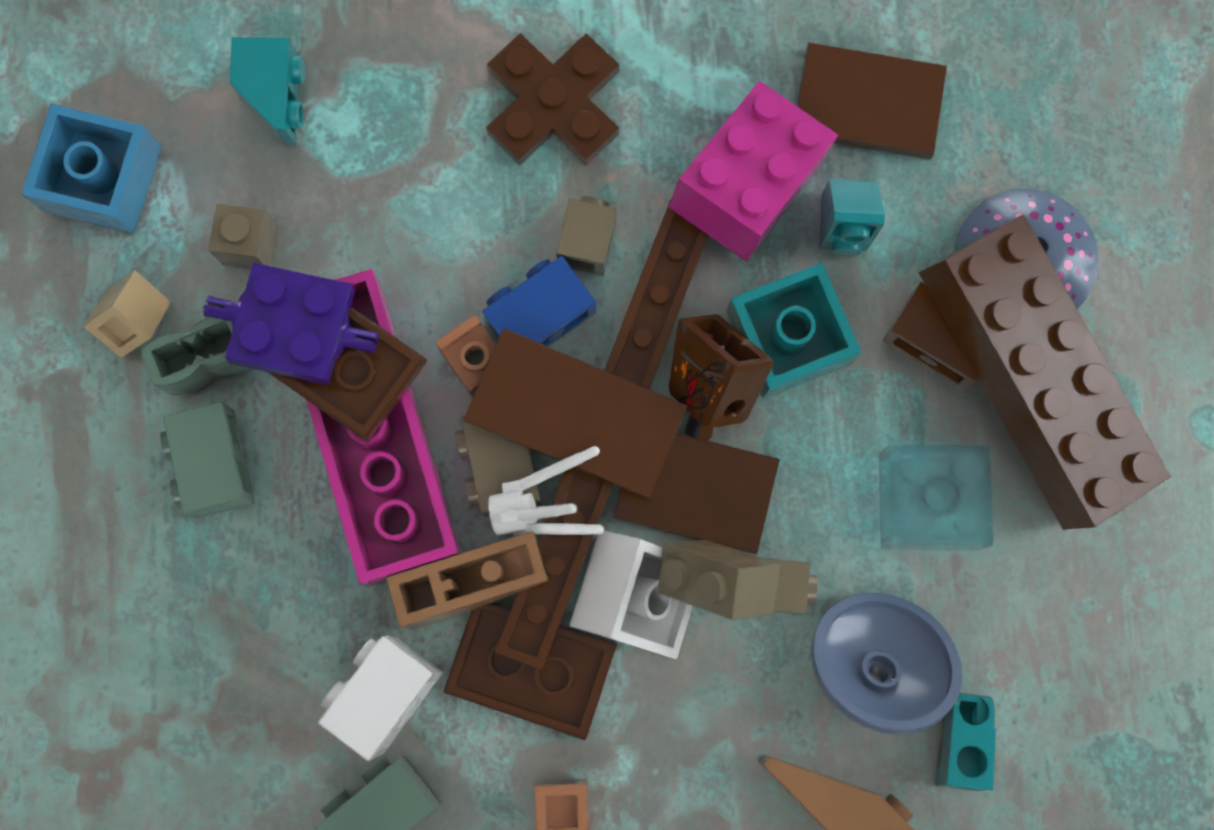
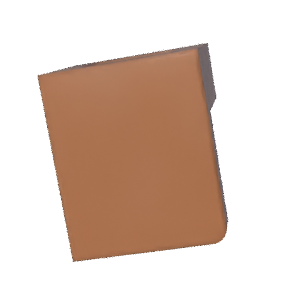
[535,779,590,830]

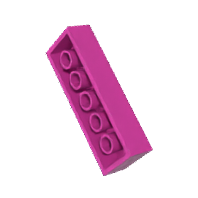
[306,269,462,587]

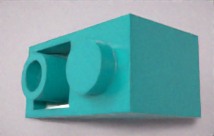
[230,37,305,145]
[820,179,885,256]

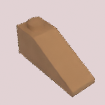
[386,531,548,630]
[758,755,914,830]

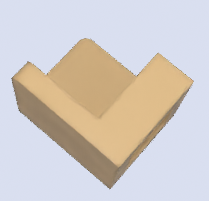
[83,270,170,358]

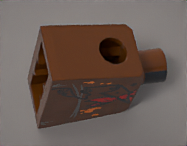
[669,314,774,440]

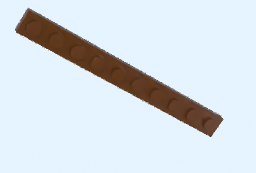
[495,199,708,671]

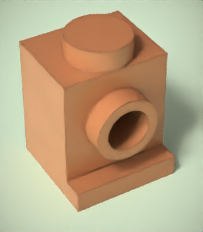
[435,314,496,398]

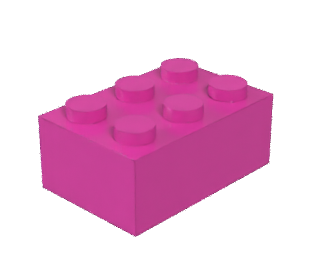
[668,80,838,262]

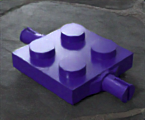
[203,262,379,386]

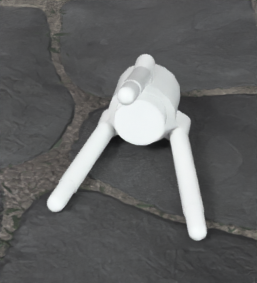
[488,446,604,537]

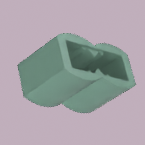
[141,317,248,395]

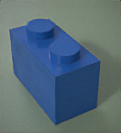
[482,256,596,347]

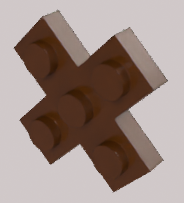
[486,33,619,166]

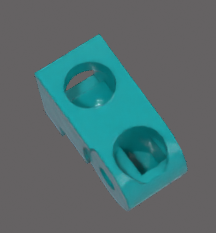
[935,693,996,791]

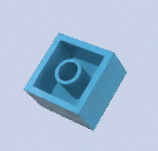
[21,103,161,234]

